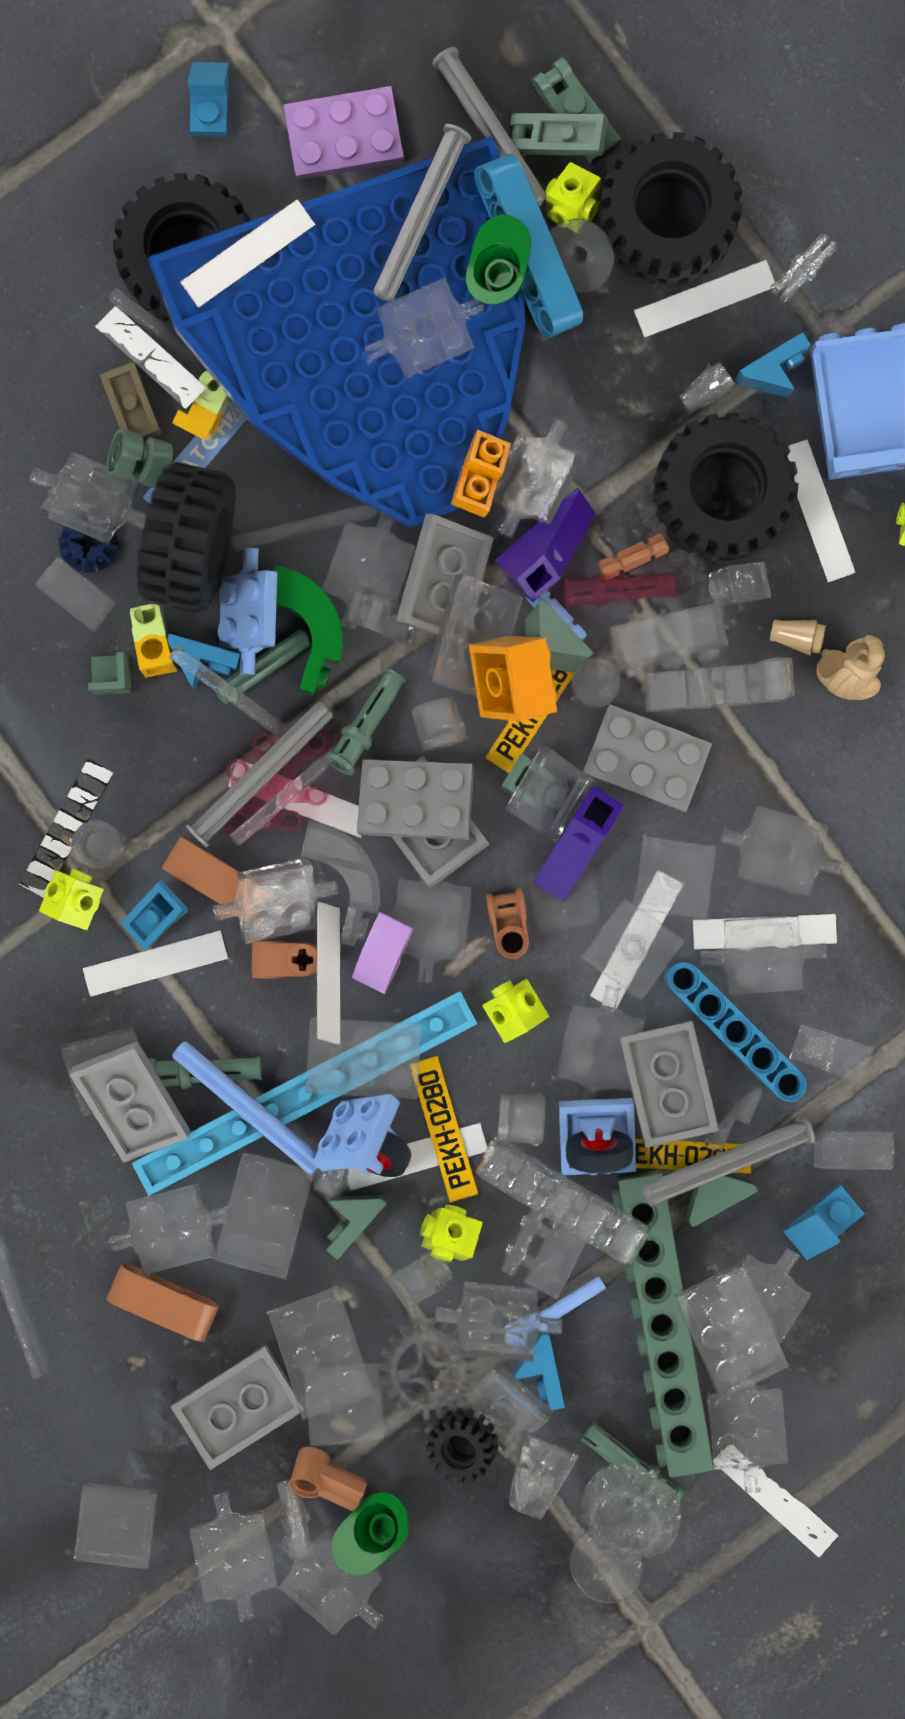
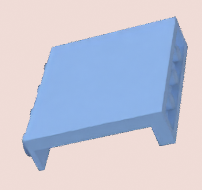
[810,323,905,480]

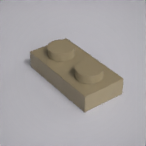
[100,362,161,439]

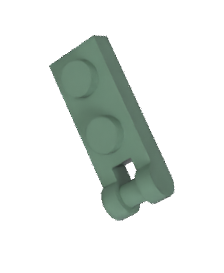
[531,57,621,164]
[509,113,609,157]

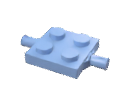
[218,548,277,675]

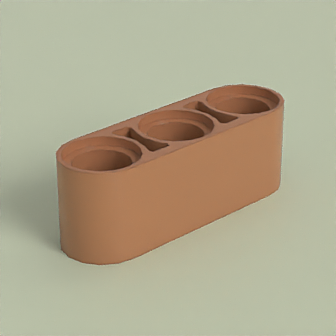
[161,836,271,923]
[106,1263,219,1342]

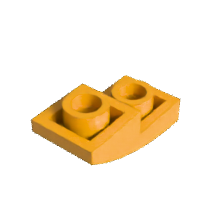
[451,430,511,517]

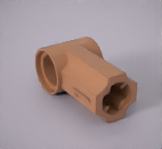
[289,1447,367,1511]

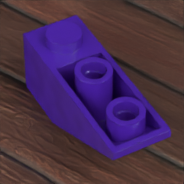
[495,488,595,602]
[533,786,625,902]

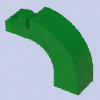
[274,565,344,696]

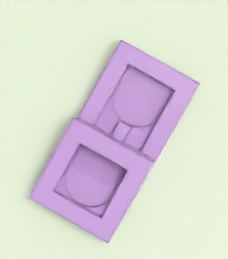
[352,912,414,994]

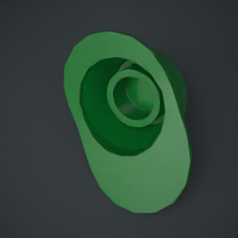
[466,215,531,305]
[331,1492,409,1576]

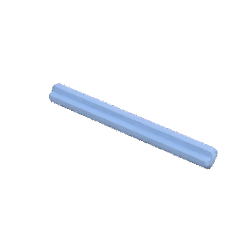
[172,1041,318,1174]

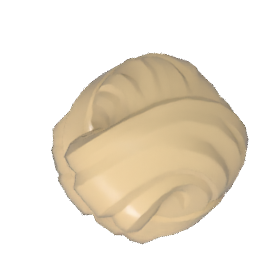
[817,635,885,700]

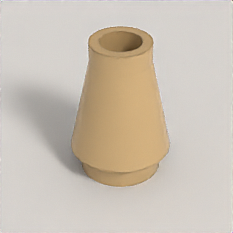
[770,619,826,656]

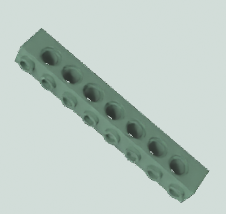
[611,1169,714,1478]

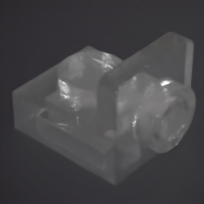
[709,562,771,609]
[386,1249,452,1309]

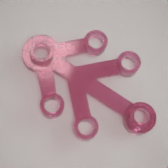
[222,730,331,841]

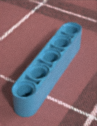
[474,154,583,338]
[664,962,807,1102]

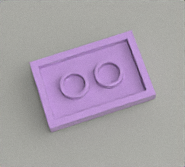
[283,86,404,180]

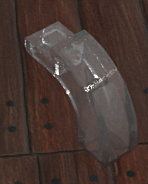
[300,820,381,947]

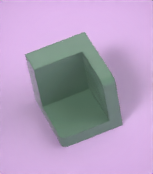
[88,652,131,695]

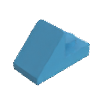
[187,62,229,137]
[735,332,811,397]
[167,633,241,690]
[120,880,188,950]
[782,1184,865,1260]
[512,1327,565,1411]

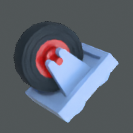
[313,1094,412,1177]
[559,1098,636,1175]

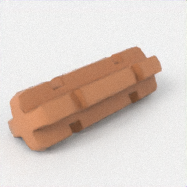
[598,534,669,580]

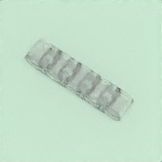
[475,1138,650,1264]

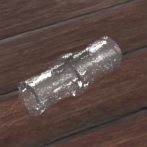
[770,233,838,303]
[276,1480,315,1561]

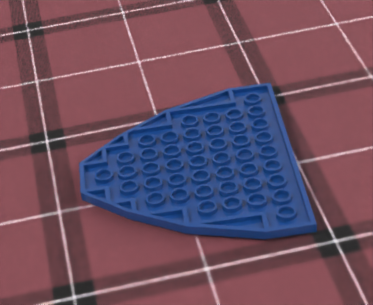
[147,136,525,528]

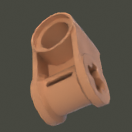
[485,887,529,960]
[252,941,317,979]

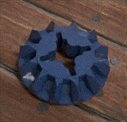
[59,514,118,573]

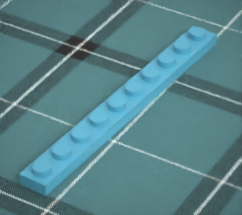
[132,991,477,1196]

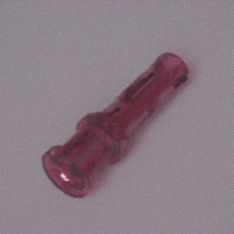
[562,574,675,610]

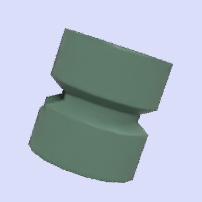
[107,429,173,488]

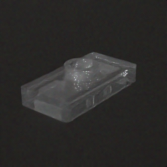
[35,556,116,632]

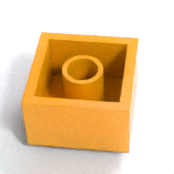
[469,636,557,722]

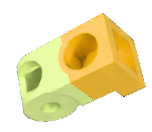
[172,371,231,441]
[130,604,178,678]

